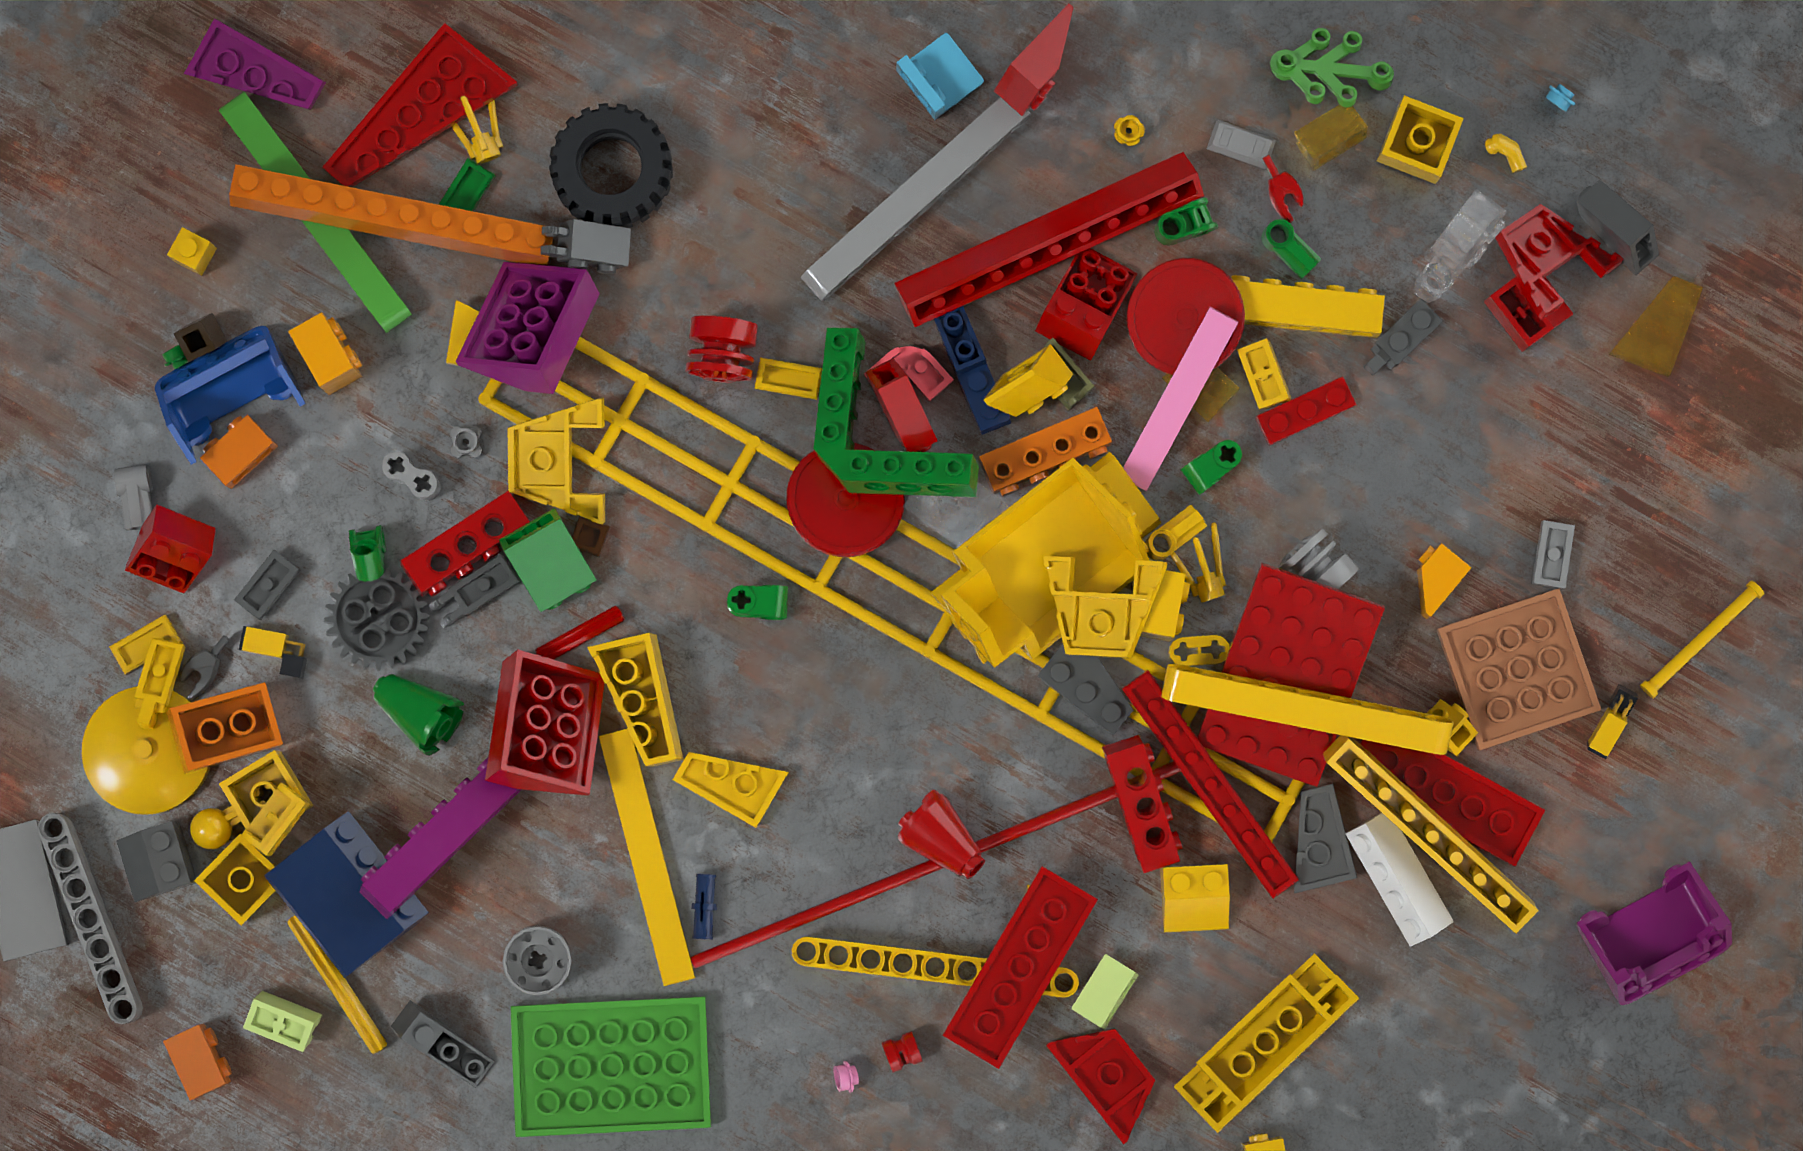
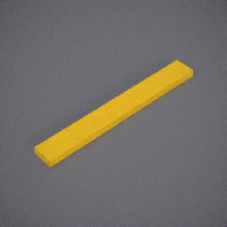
[599,729,696,986]

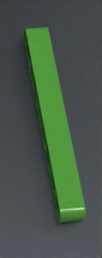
[219,91,412,333]

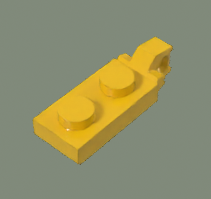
[134,637,186,730]

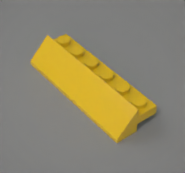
[1174,953,1359,1133]

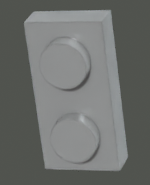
[1532,520,1575,589]

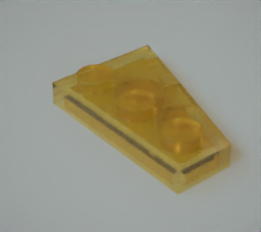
[1609,276,1703,377]

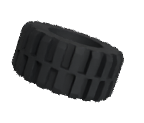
[549,103,673,228]

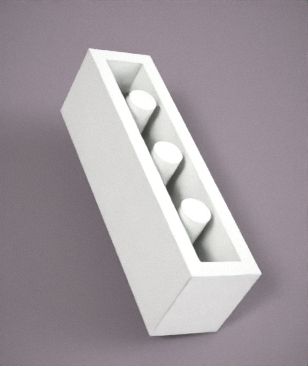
[1345,813,1454,947]

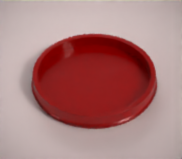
[1127,258,1245,375]
[786,443,905,557]

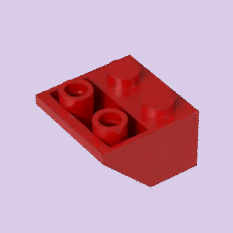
[1484,277,1573,352]
[125,504,216,594]

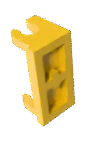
[1237,338,1292,410]
[241,782,311,856]

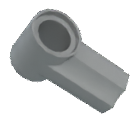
[114,464,153,530]

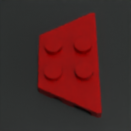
[1046,1028,1156,1145]

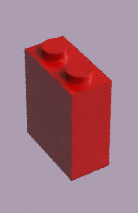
[865,358,938,452]

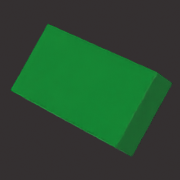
[438,158,496,212]

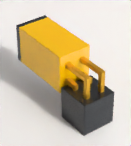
[238,626,307,679]
[1587,684,1638,759]

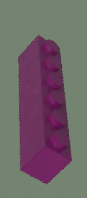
[360,757,522,919]

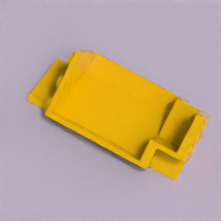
[930,452,1161,668]

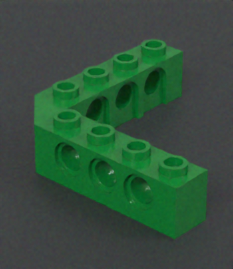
[813,328,979,497]

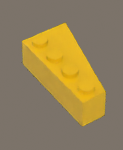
[587,633,684,767]

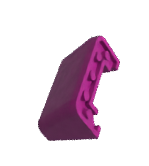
[1577,861,1732,1005]

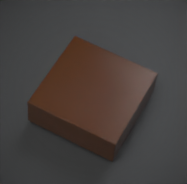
[572,516,610,557]

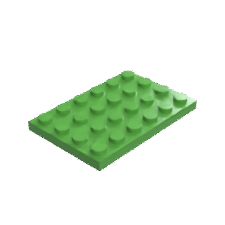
[510,996,711,1137]

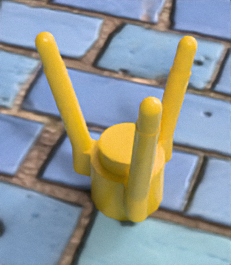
[451,96,504,164]
[1171,522,1227,603]

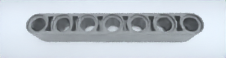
[38,813,143,1024]

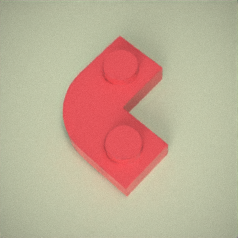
[864,346,954,402]

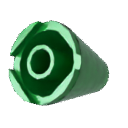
[373,674,464,756]

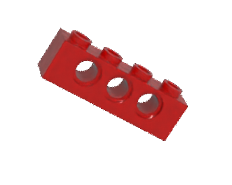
[400,490,530,597]
[1102,735,1183,873]

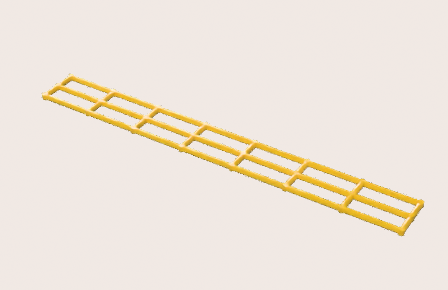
[478,337,1305,842]

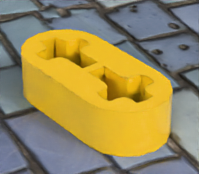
[1168,635,1230,666]

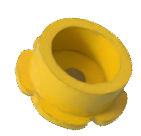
[1114,115,1145,146]

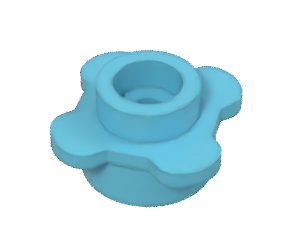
[1546,83,1576,112]

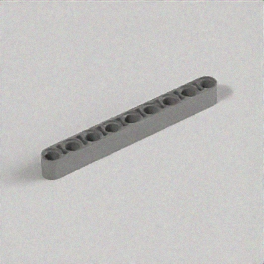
[801,97,1031,302]

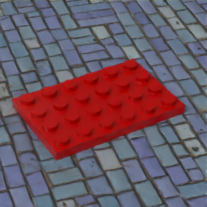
[1197,562,1385,787]

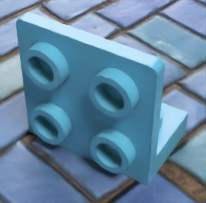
[896,33,984,120]

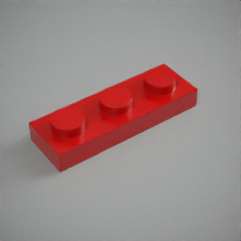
[1255,376,1357,446]

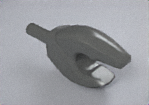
[181,635,230,700]

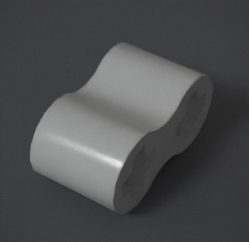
[382,452,441,501]

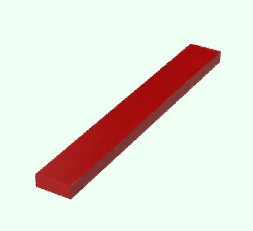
[1121,670,1299,899]

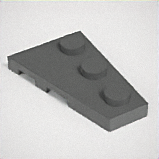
[1294,784,1357,894]

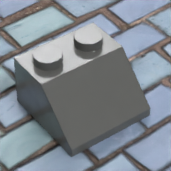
[116,821,196,902]

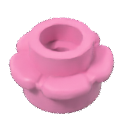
[833,1061,859,1093]

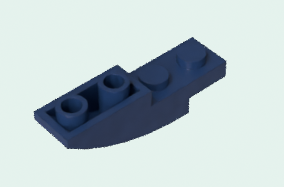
[934,306,1011,435]

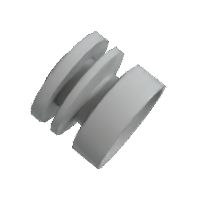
[1278,528,1360,589]
[502,925,571,996]

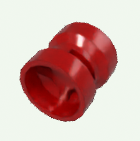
[882,1031,923,1073]

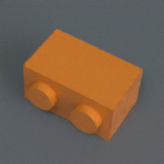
[200,414,278,489]
[163,1023,232,1100]

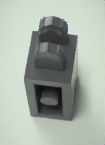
[540,219,631,274]

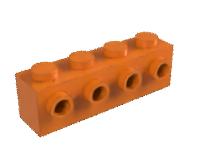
[978,407,1112,497]

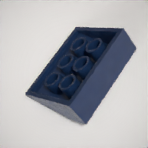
[265,811,429,978]

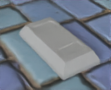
[1206,119,1276,170]

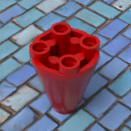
[898,789,985,879]

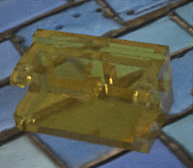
[1294,104,1367,171]

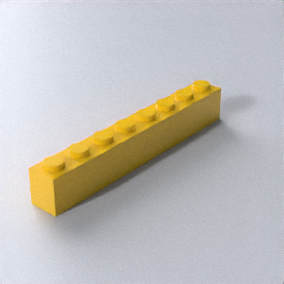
[1323,735,1539,934]

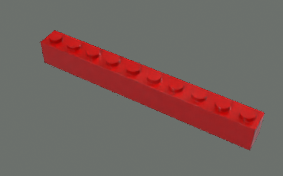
[894,152,1204,327]

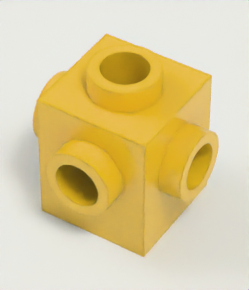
[1427,699,1478,756]

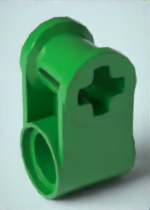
[1154,197,1219,246]
[1180,440,1242,495]
[349,525,386,582]
[727,585,788,620]

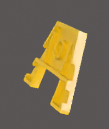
[507,398,605,524]
[1043,556,1167,658]

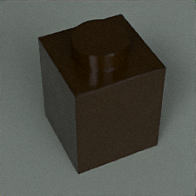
[173,313,227,362]

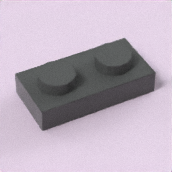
[234,550,301,620]

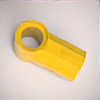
[1145,505,1207,561]

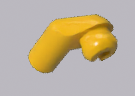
[1485,133,1527,173]

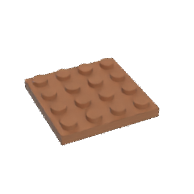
[1436,589,1601,751]

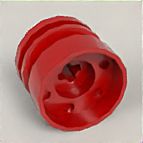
[685,315,758,383]

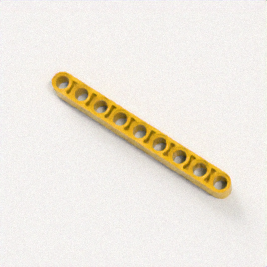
[1161,664,1454,755]
[792,936,1079,997]

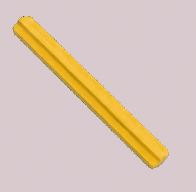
[287,915,387,1054]

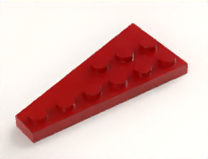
[322,23,519,187]

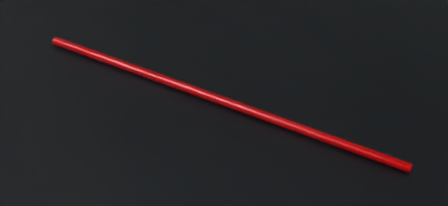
[690,761,1181,969]

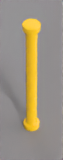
[1640,580,1765,699]

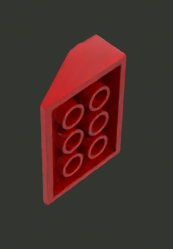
[485,649,605,796]

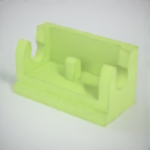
[1071,954,1139,1030]
[243,991,322,1052]

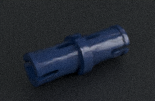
[691,874,717,940]

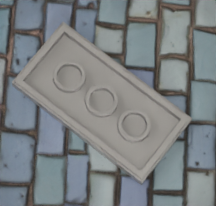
[0,819,69,961]

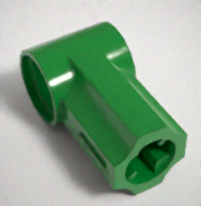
[1261,219,1321,279]

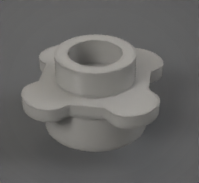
[450,426,482,458]

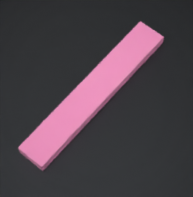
[1123,307,1238,491]

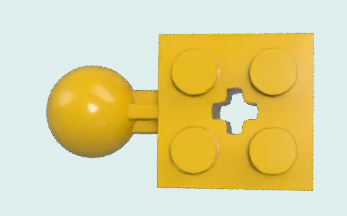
[190,750,313,849]

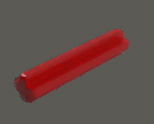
[535,606,624,660]

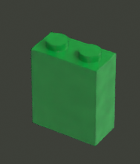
[499,508,597,612]

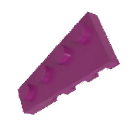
[184,18,326,110]

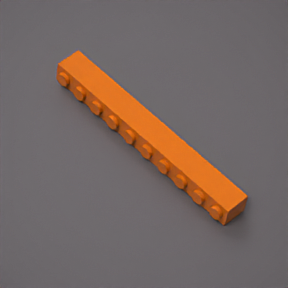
[229,164,553,266]

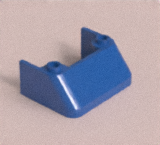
[154,326,306,465]

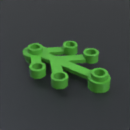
[1270,28,1394,107]

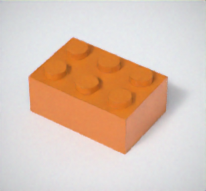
[167,682,283,774]

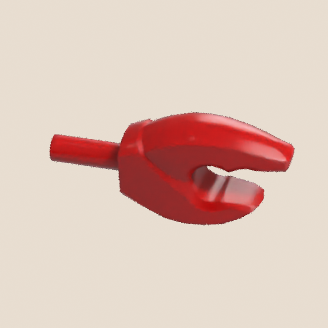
[1262,155,1304,223]

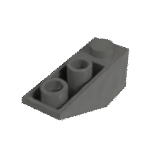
[391,1000,495,1088]

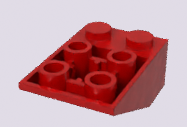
[1035,248,1138,361]

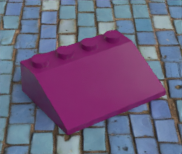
[455,262,600,394]

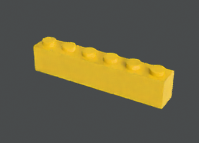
[1231,275,1385,338]

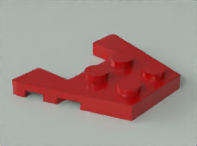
[1495,204,1624,320]

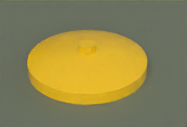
[82,687,210,815]

